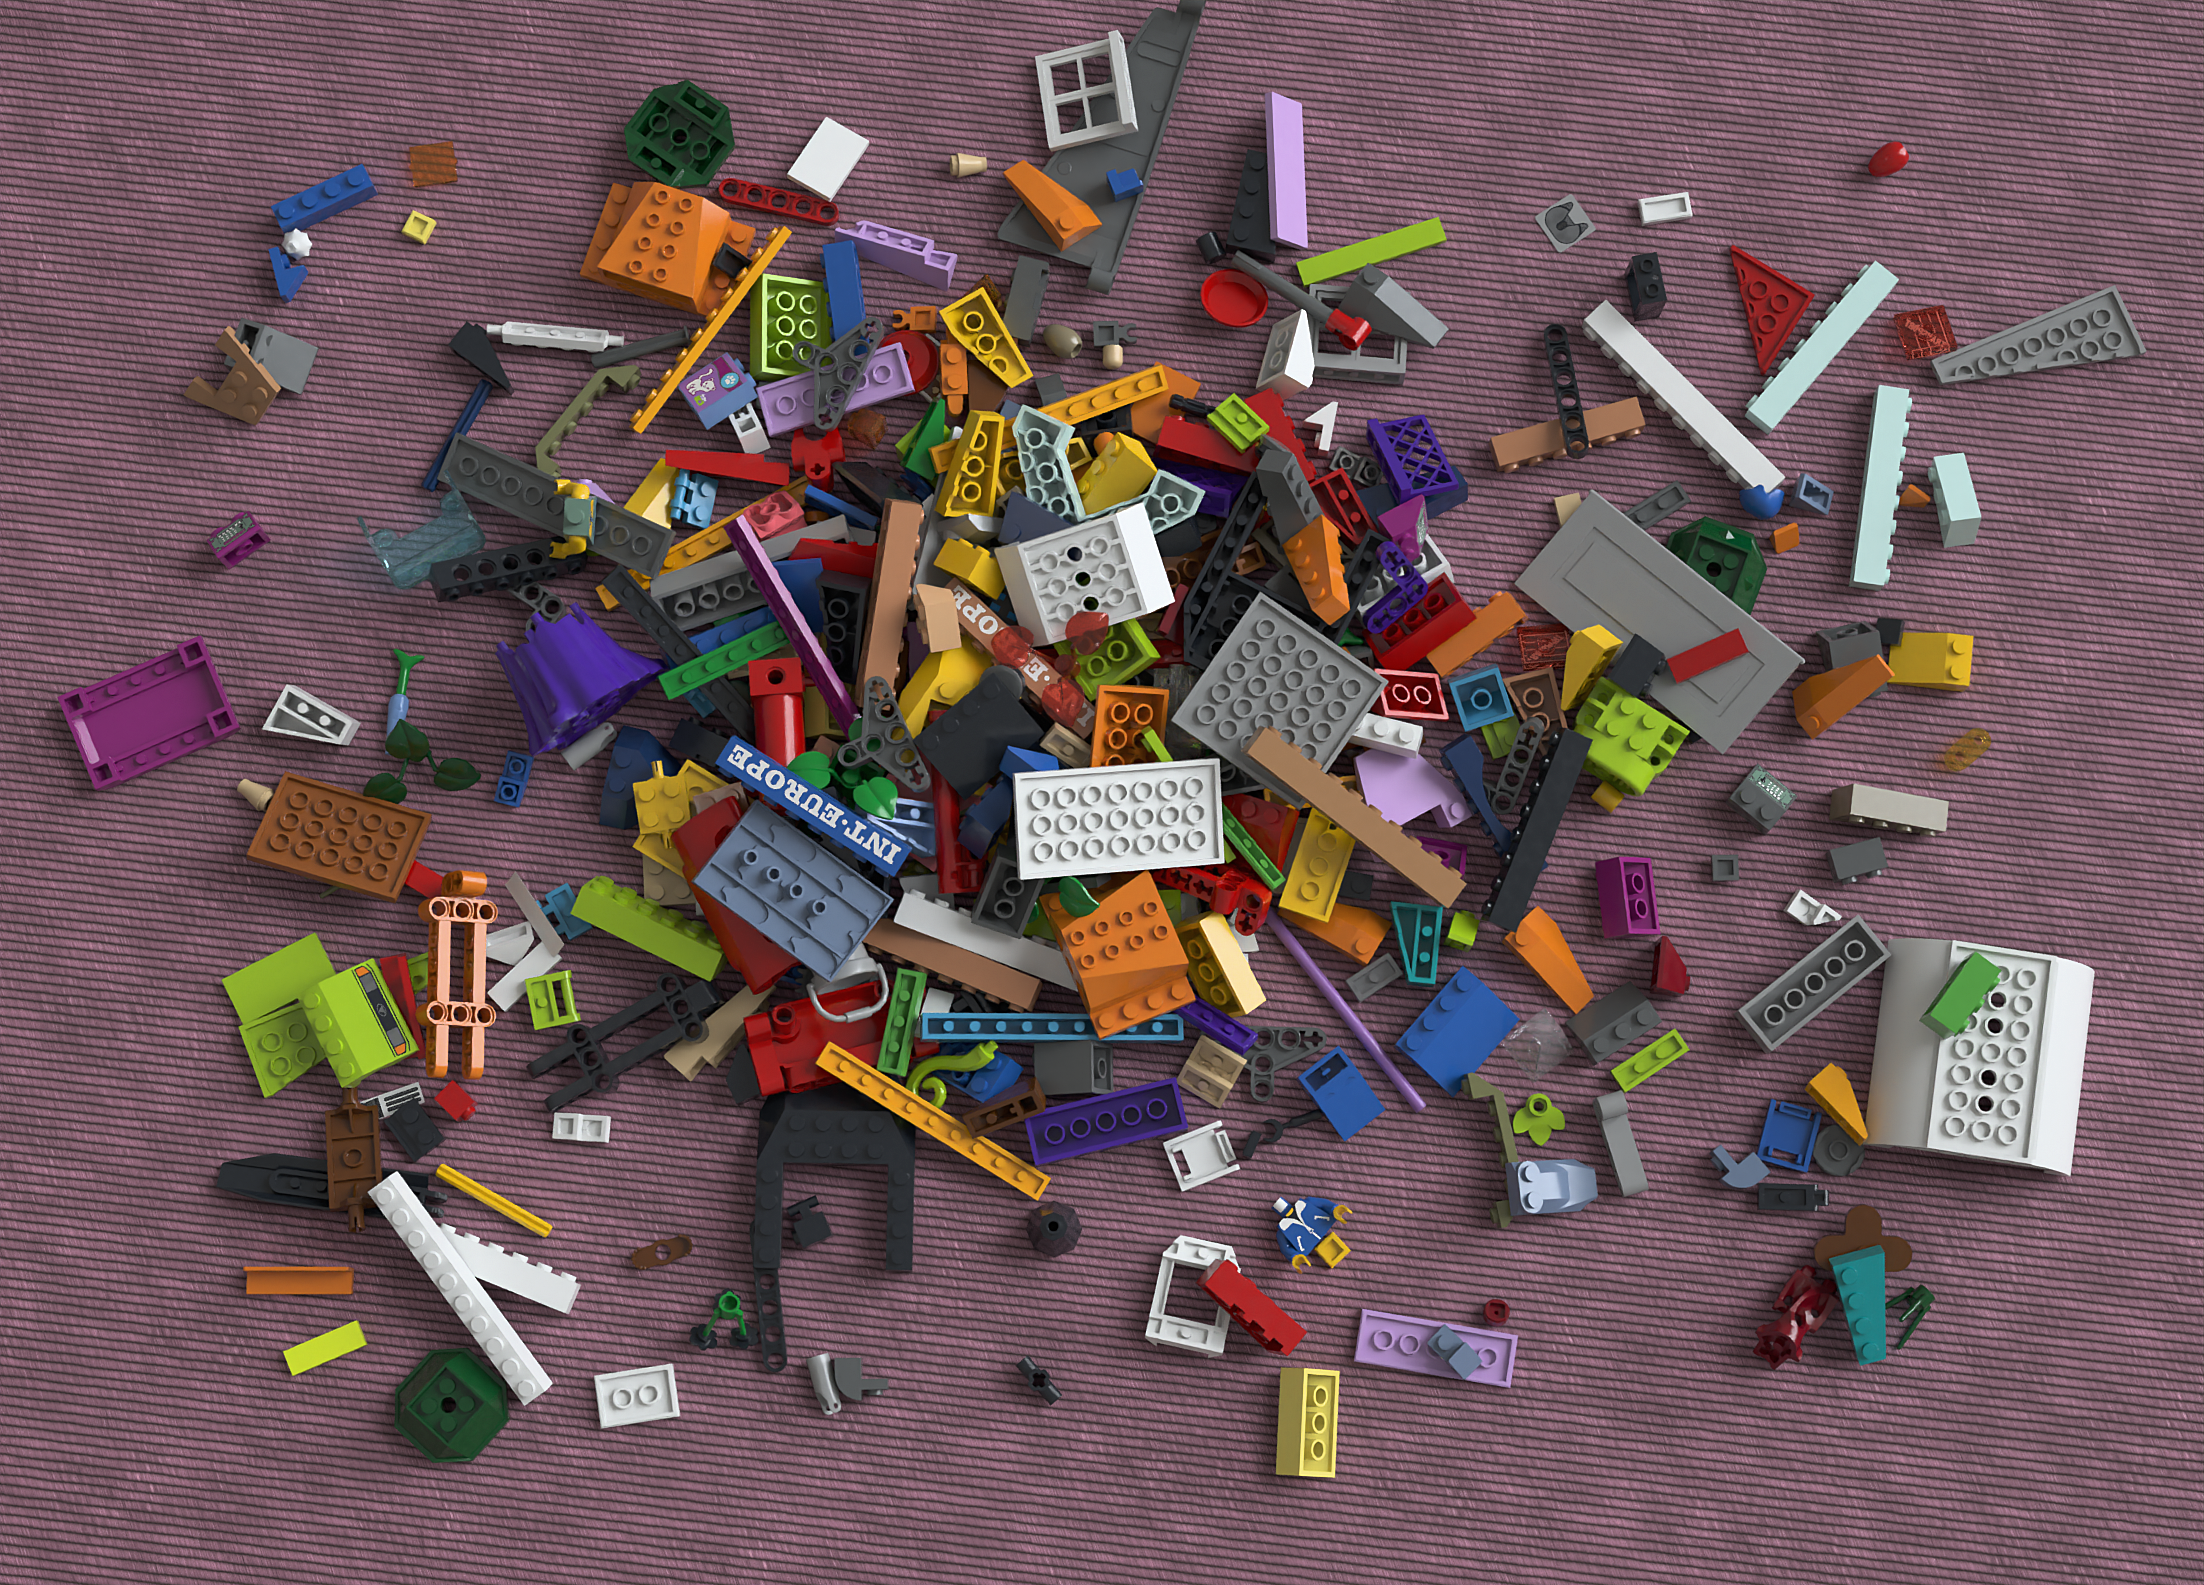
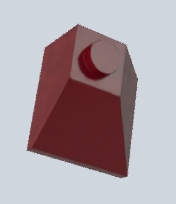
[1650,936,1690,997]

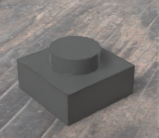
[1711,855,1739,882]

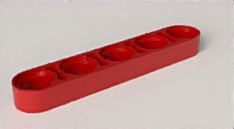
[719,178,839,226]

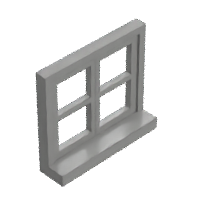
[1307,284,1411,385]

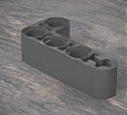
[482,568,566,632]
[1483,717,1545,815]

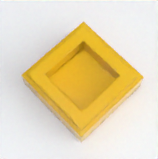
[1314,1232,1351,1269]

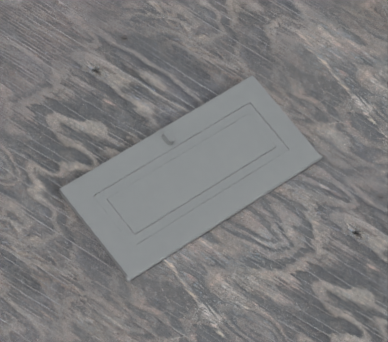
[1514,490,1805,754]

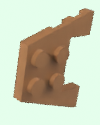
[184,326,281,426]

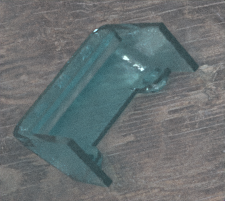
[357,469,486,590]

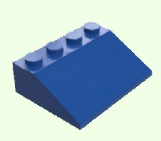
[1394,966,1520,1098]

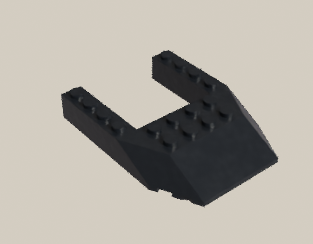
[1184,471,1391,672]
[754,1072,916,1272]

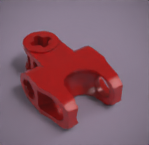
[791,426,846,493]

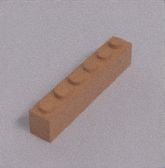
[1489,396,1646,473]

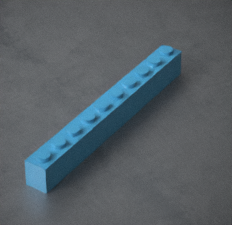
[920,1013,1184,1044]

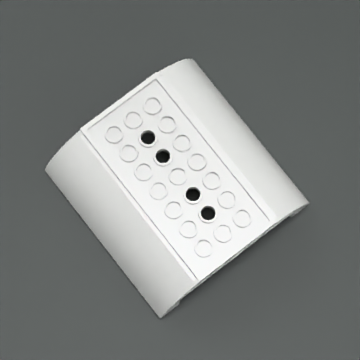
[1863,938,2095,1177]

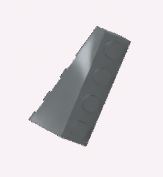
[1256,449,1325,555]

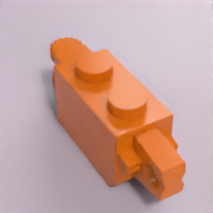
[938,326,968,418]

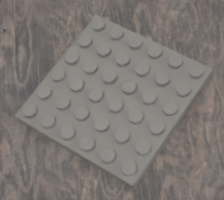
[1171,592,1389,810]

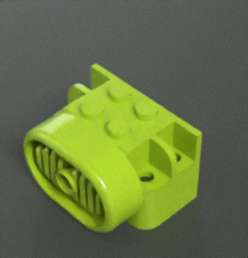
[1572,676,1690,797]

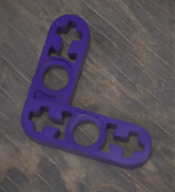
[1362,541,1428,633]

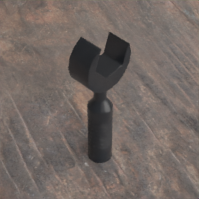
[1263,1109,1322,1143]

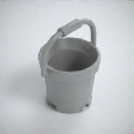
[807,942,889,1023]

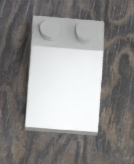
[1255,309,1314,400]

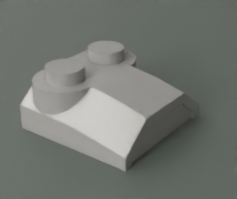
[937,514,1004,549]

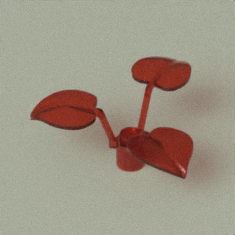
[991,612,1109,727]

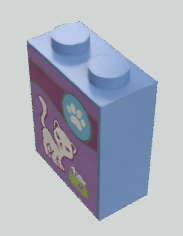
[677,352,758,430]

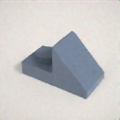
[1426,1324,1482,1380]

